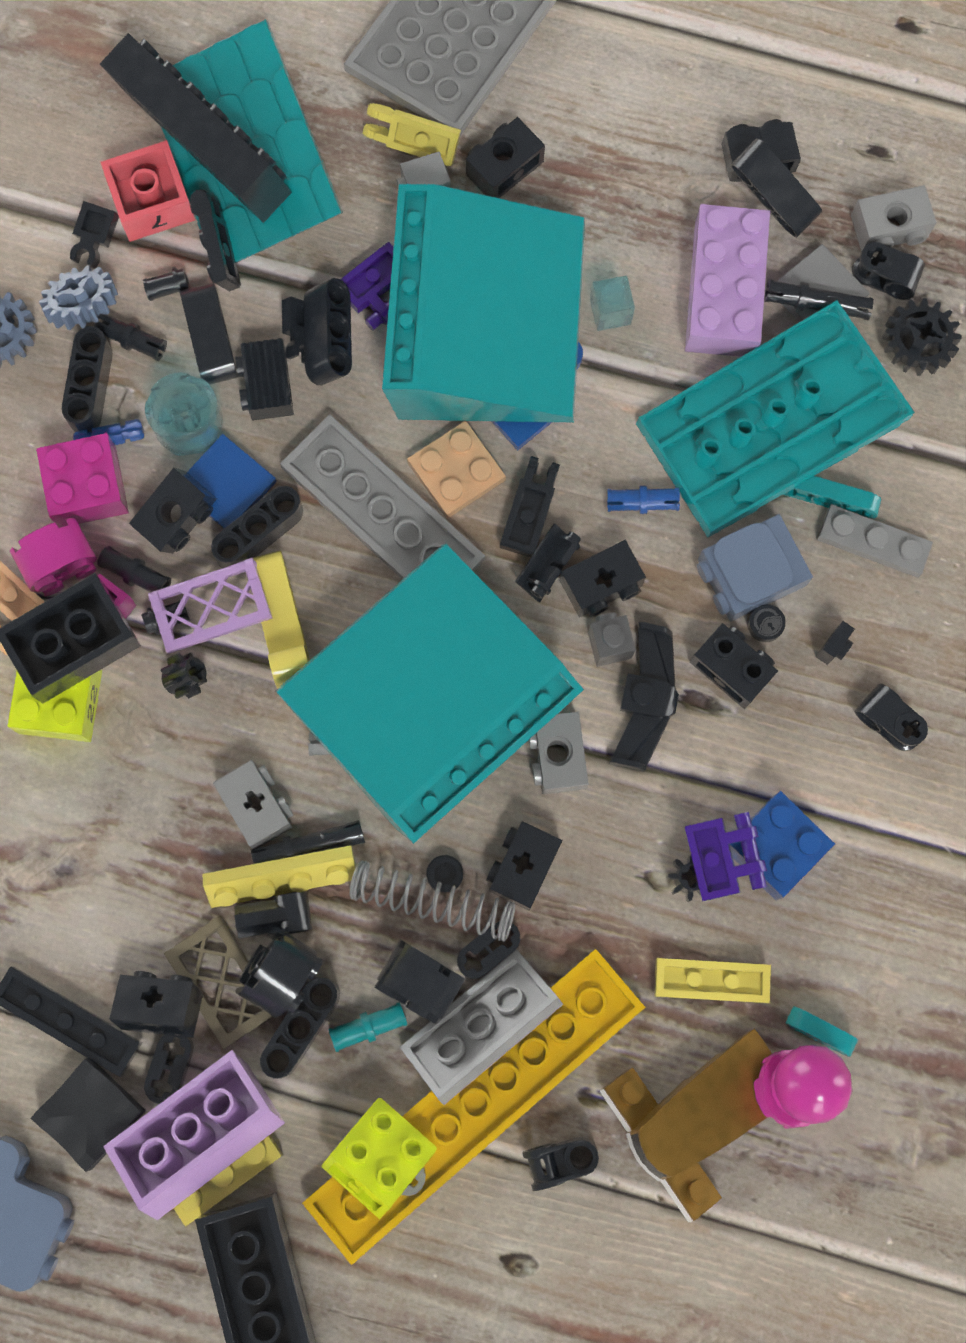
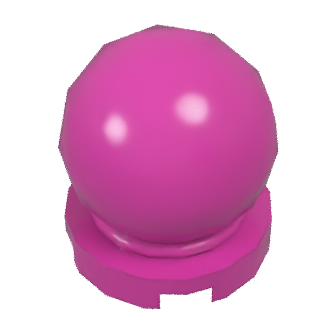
[754,1045,853,1129]

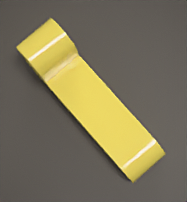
[253,550,310,689]

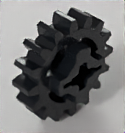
[882,298,962,376]

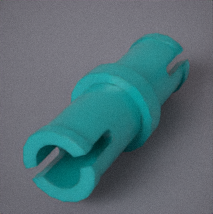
[328,1002,408,1053]

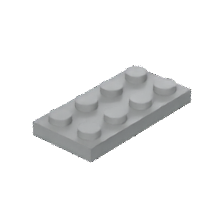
[400,949,563,1105]

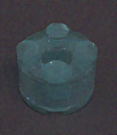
[145,372,223,456]

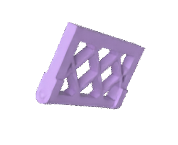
[148,557,273,654]

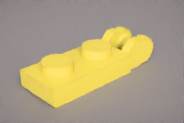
[363,103,461,166]

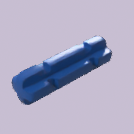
[73,419,144,445]

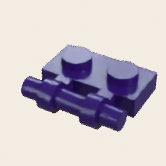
[340,241,394,331]
[684,812,767,901]

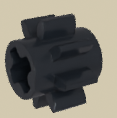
[161,652,207,699]
[666,854,701,902]

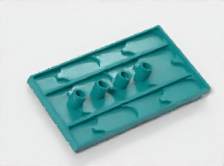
[161,19,343,263]
[636,300,915,538]

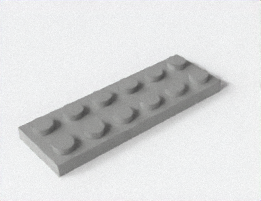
[280,414,485,580]

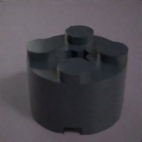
[236,927,323,1018]
[374,939,465,1024]

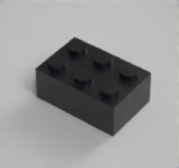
[0,573,141,704]

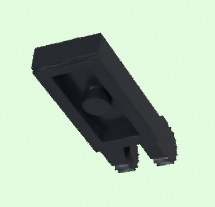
[189,189,241,292]
[500,456,560,557]

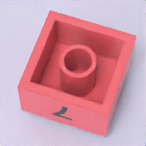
[100,140,195,242]

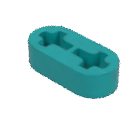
[785,1006,858,1057]

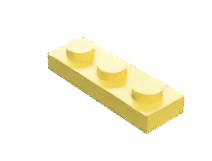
[654,958,771,1003]
[173,1135,283,1227]

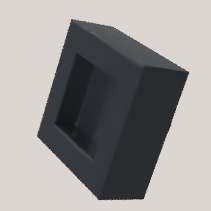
[816,621,855,665]

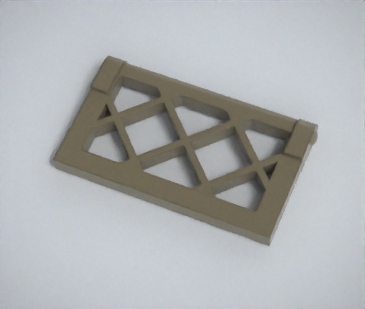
[164,916,274,1049]

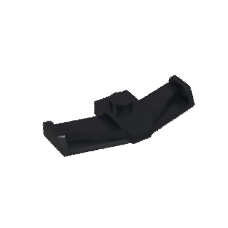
[609,622,679,772]

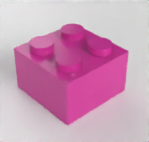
[36,433,129,528]

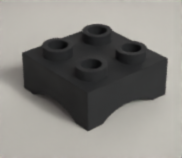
[30,1058,146,1172]

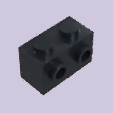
[690,623,778,710]

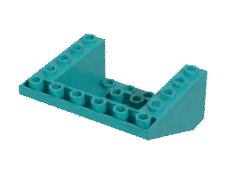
[382,184,585,423]
[275,544,584,844]

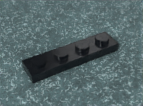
[0,966,143,1077]

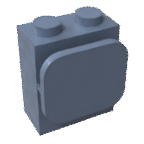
[697,514,813,622]

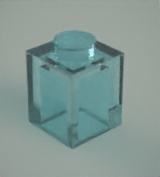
[590,275,635,331]

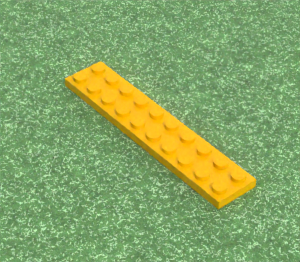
[302,949,646,1265]

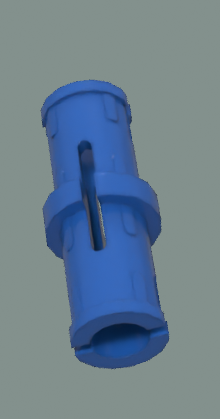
[607,485,680,514]

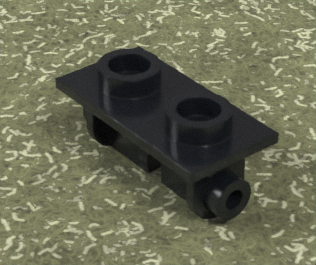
[515,523,581,603]

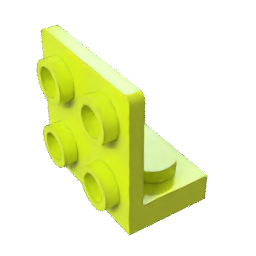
[321,1098,437,1219]

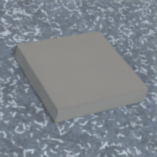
[771,244,869,322]

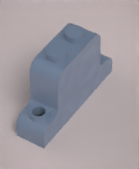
[0,1135,74,1292]

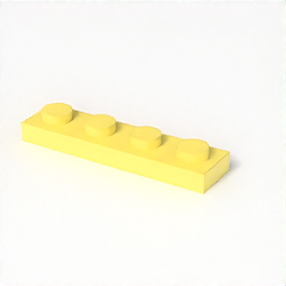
[202,845,356,908]

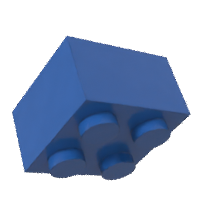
[729,791,835,900]

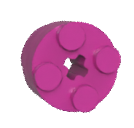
[10,518,97,597]

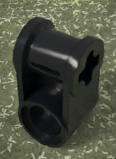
[852,242,925,300]
[855,683,928,751]
[522,1137,599,1191]

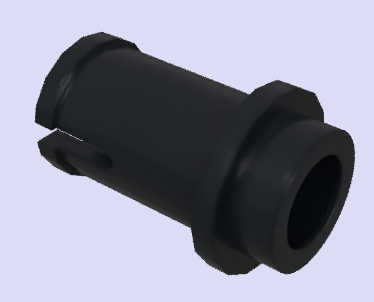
[143,267,190,301]
[141,600,190,636]

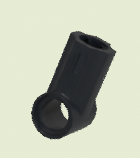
[234,892,313,939]

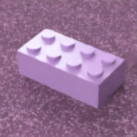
[685,204,770,357]
[103,1050,285,1220]

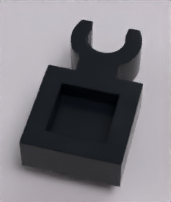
[70,201,119,269]
[282,296,305,364]

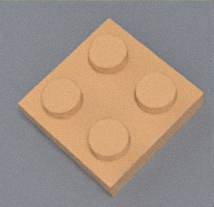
[407,421,506,519]

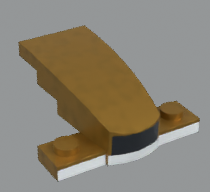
[600,1028,772,1223]

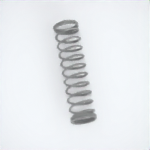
[349,860,515,942]

